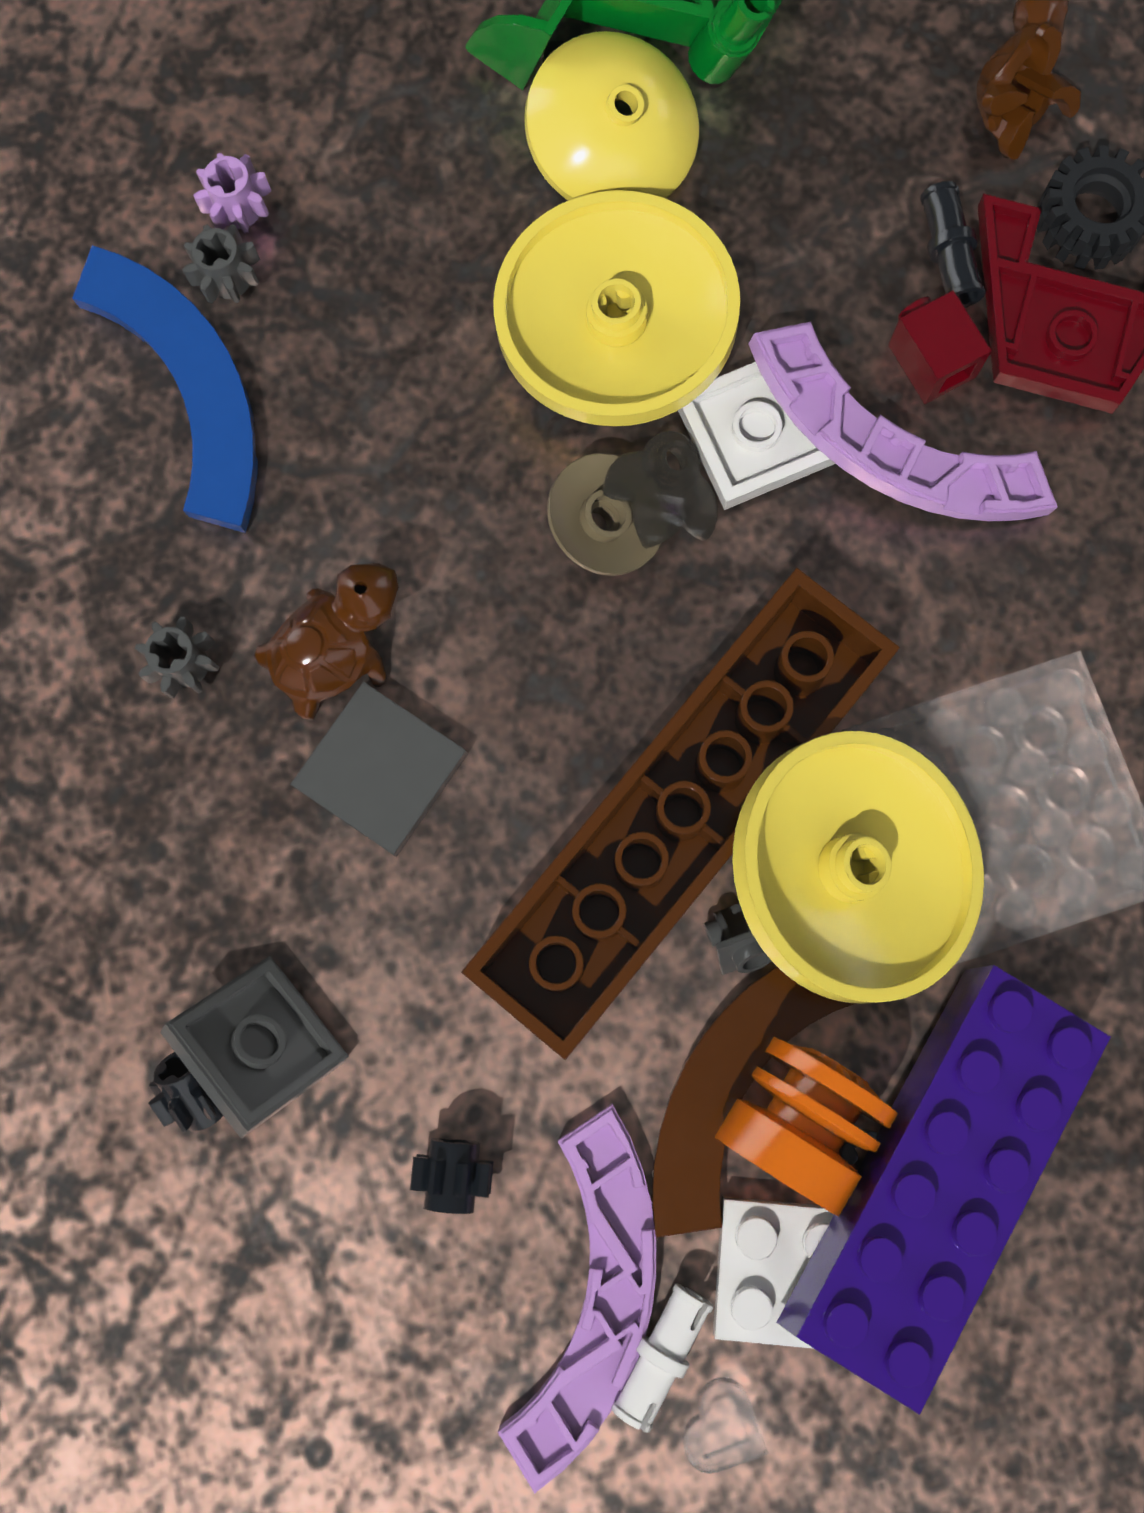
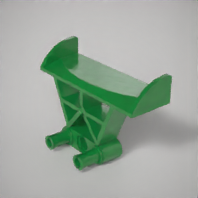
[465,0,782,91]

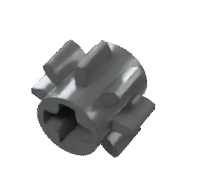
[182,224,260,304]
[135,617,219,698]

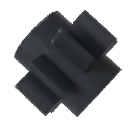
[148,1052,223,1132]
[410,1138,494,1214]

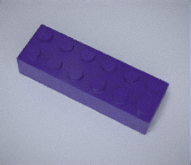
[776,965,1111,1415]

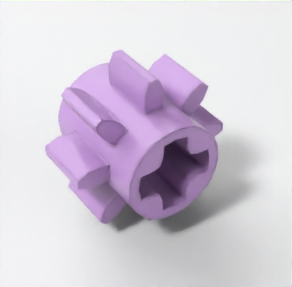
[193,153,271,233]

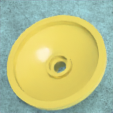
[524,31,699,200]

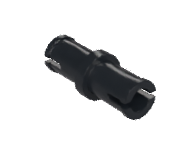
[920,181,986,308]

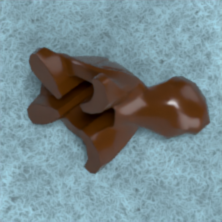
[976,0,1081,160]
[254,563,399,720]

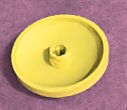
[493,190,740,426]
[733,731,984,1004]

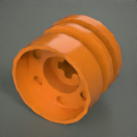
[715,1037,898,1217]

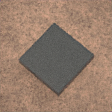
[290,682,468,857]
[160,956,349,1139]

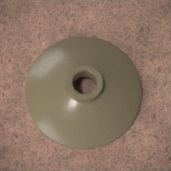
[547,453,666,576]

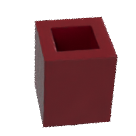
[888,290,992,404]

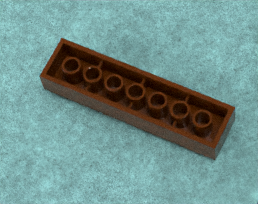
[461,568,900,1060]

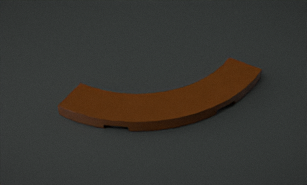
[652,967,857,1238]

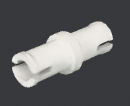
[611,1283,714,1433]

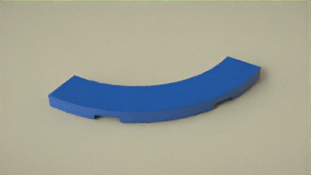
[72,245,258,533]

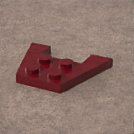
[977,193,1144,414]

